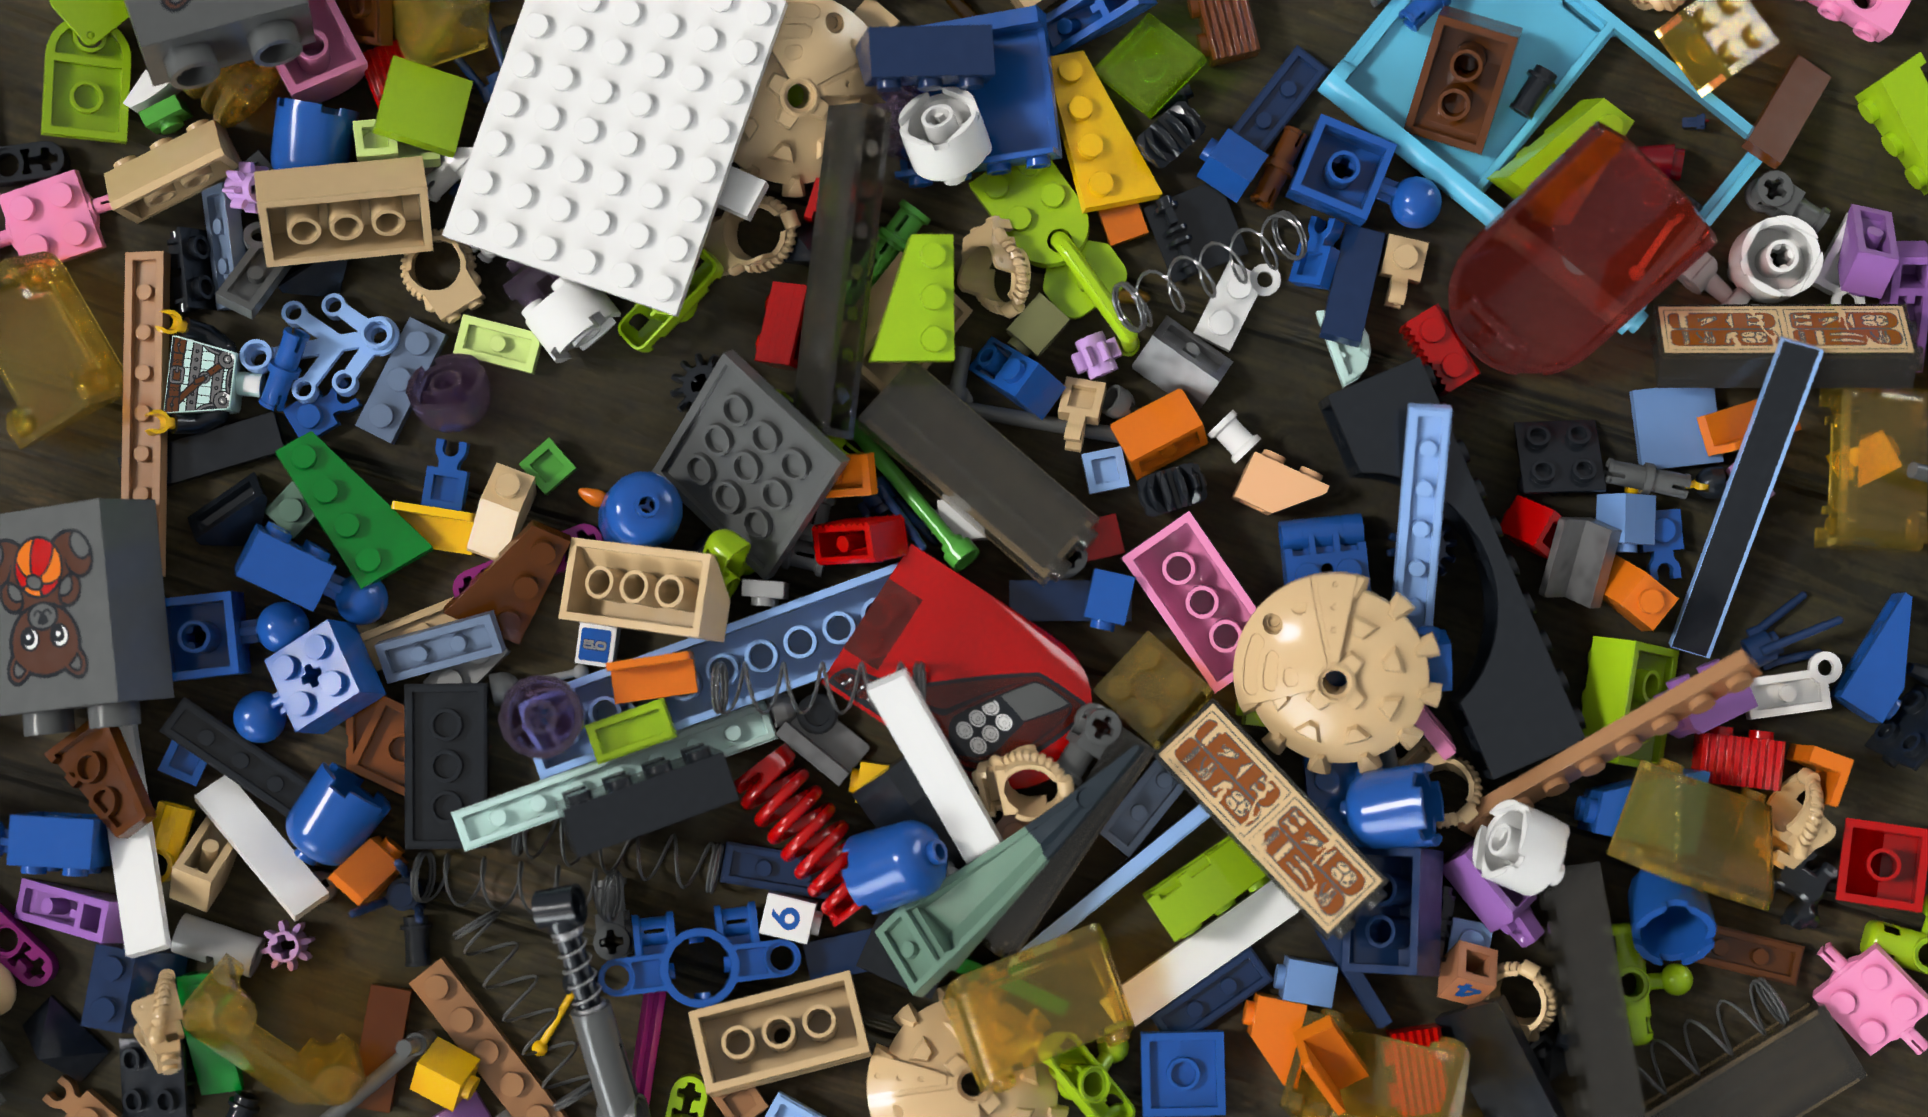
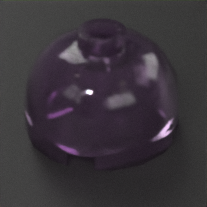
[406,353,492,433]
[498,675,585,759]

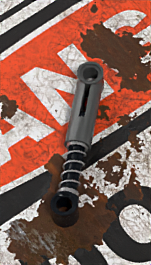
[531,883,651,1117]

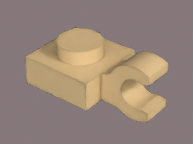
[1378,234,1429,309]
[1058,376,1107,453]

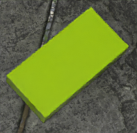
[585,698,678,765]

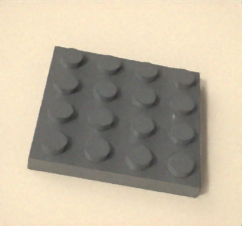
[652,350,850,581]

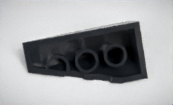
[851,755,967,877]

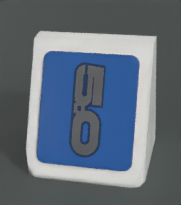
[575,623,621,667]

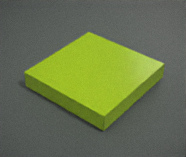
[372,55,473,158]

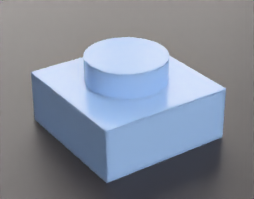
[1081,446,1130,495]
[1446,917,1493,953]

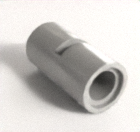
[171,913,266,978]

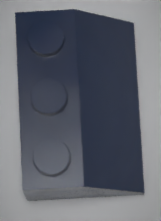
[856,25,995,92]
[1342,846,1443,977]

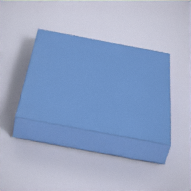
[1629,381,1724,469]

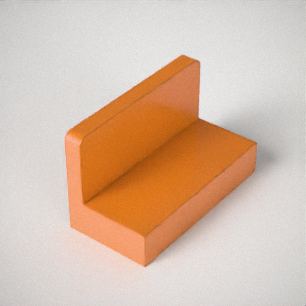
[1110,389,1208,480]
[1696,398,1802,456]
[606,651,699,704]
[1785,744,1854,807]
[1293,1014,1369,1116]

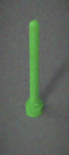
[844,418,980,572]

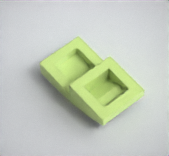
[352,119,441,168]

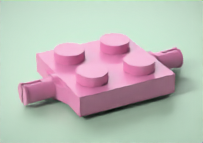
[0,169,112,274]
[1812,942,1928,1056]

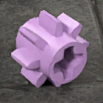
[222,161,269,213]
[1071,331,1123,380]
[261,919,316,971]

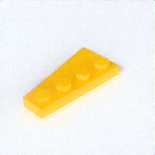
[1051,50,1163,214]

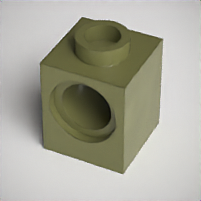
[1007,292,1070,360]

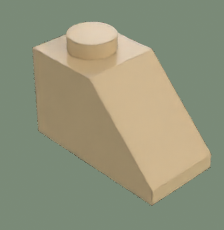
[467,463,537,561]
[169,816,238,912]

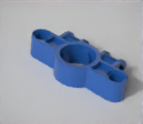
[598,901,801,1008]

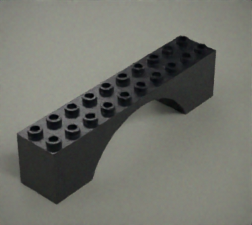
[1318,357,1587,779]

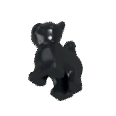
[1755,852,1839,930]

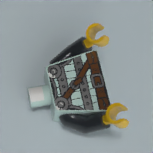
[144,309,266,436]

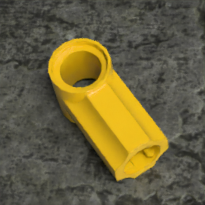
[152,800,196,883]

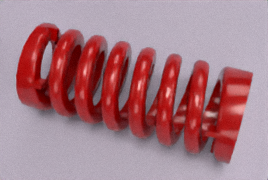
[734,743,864,927]

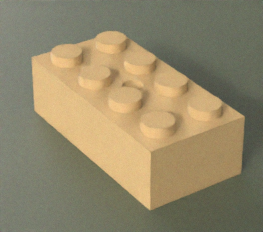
[254,156,434,268]
[688,970,871,1098]

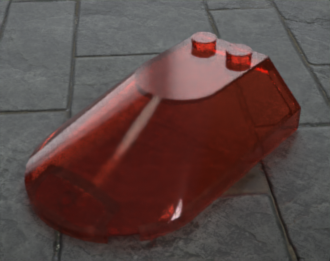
[1448,120,1717,376]

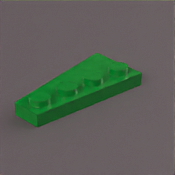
[275,431,433,589]

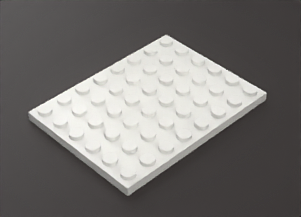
[442,0,788,317]

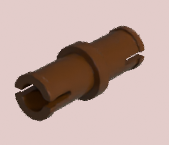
[1250,126,1308,210]

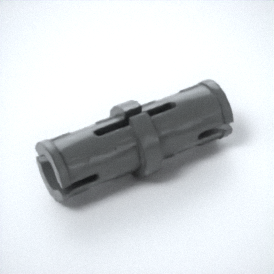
[1604,458,1691,500]

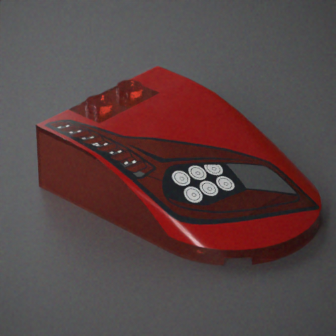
[821,544,1093,790]

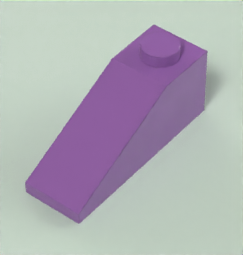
[1879,241,1928,373]
[14,878,124,943]

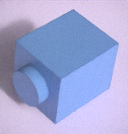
[1596,493,1656,553]
[1273,955,1338,1008]

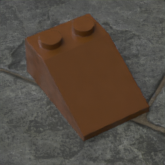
[1404,6,1523,155]

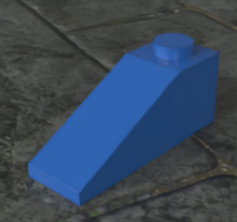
[1046,0,1158,56]
[1830,592,1912,723]

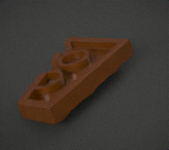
[443,520,571,644]
[44,720,157,839]

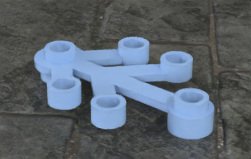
[239,293,400,404]

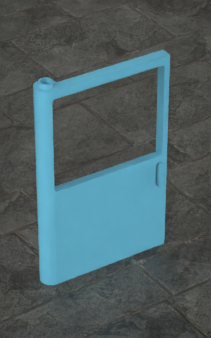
[1317,0,1762,335]

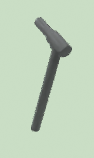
[944,346,1119,444]
[319,1029,437,1117]

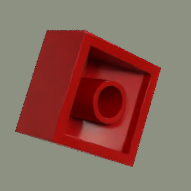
[1835,818,1928,913]

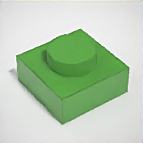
[138,94,193,135]
[519,437,578,496]

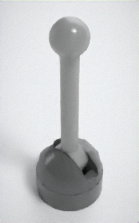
[489,664,589,706]

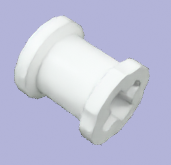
[1207,410,1261,463]

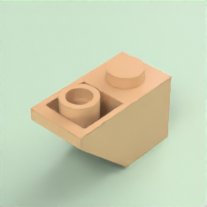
[1231,449,1330,516]

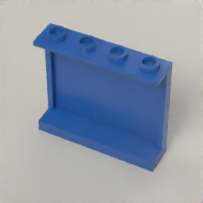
[892,5,1062,188]

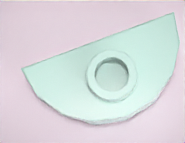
[1315,310,1371,389]

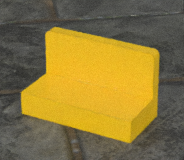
[391,501,476,556]

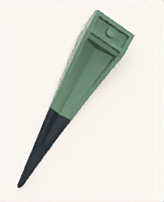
[875,745,1145,997]

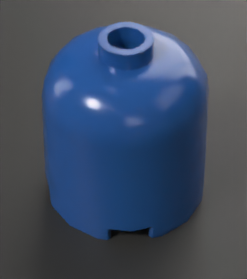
[270,97,360,170]
[598,471,683,548]
[286,762,392,866]
[1340,763,1445,849]
[842,820,948,915]
[1627,860,1717,966]

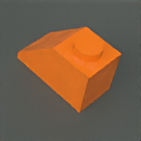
[1603,554,1679,632]
[328,836,409,906]
[1242,991,1307,1087]

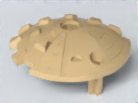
[733,0,892,198]
[1233,572,1442,775]
[866,984,1069,1117]

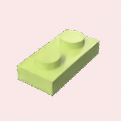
[453,314,542,375]

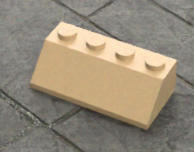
[558,537,730,643]

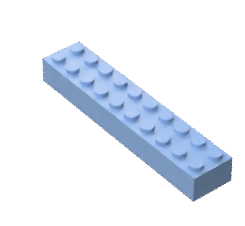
[513,562,919,780]

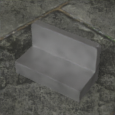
[1132,316,1233,412]
[1539,517,1622,608]
[775,716,870,786]

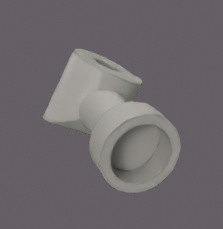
[1673,247,1752,307]

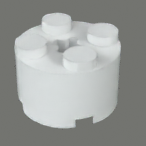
[898,87,992,186]
[1727,215,1824,303]
[521,277,621,363]
[1473,799,1570,896]

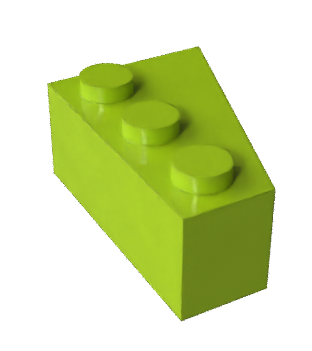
[1854,52,1928,195]
[1487,98,1634,224]
[868,234,955,363]
[1142,833,1270,942]

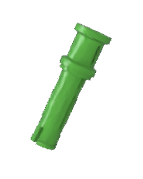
[833,199,931,313]

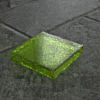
[1094,12,1207,119]

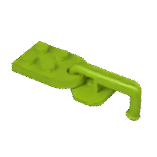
[41,0,131,144]
[969,160,1140,356]

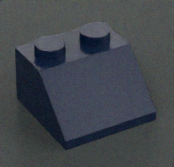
[80,943,190,1034]

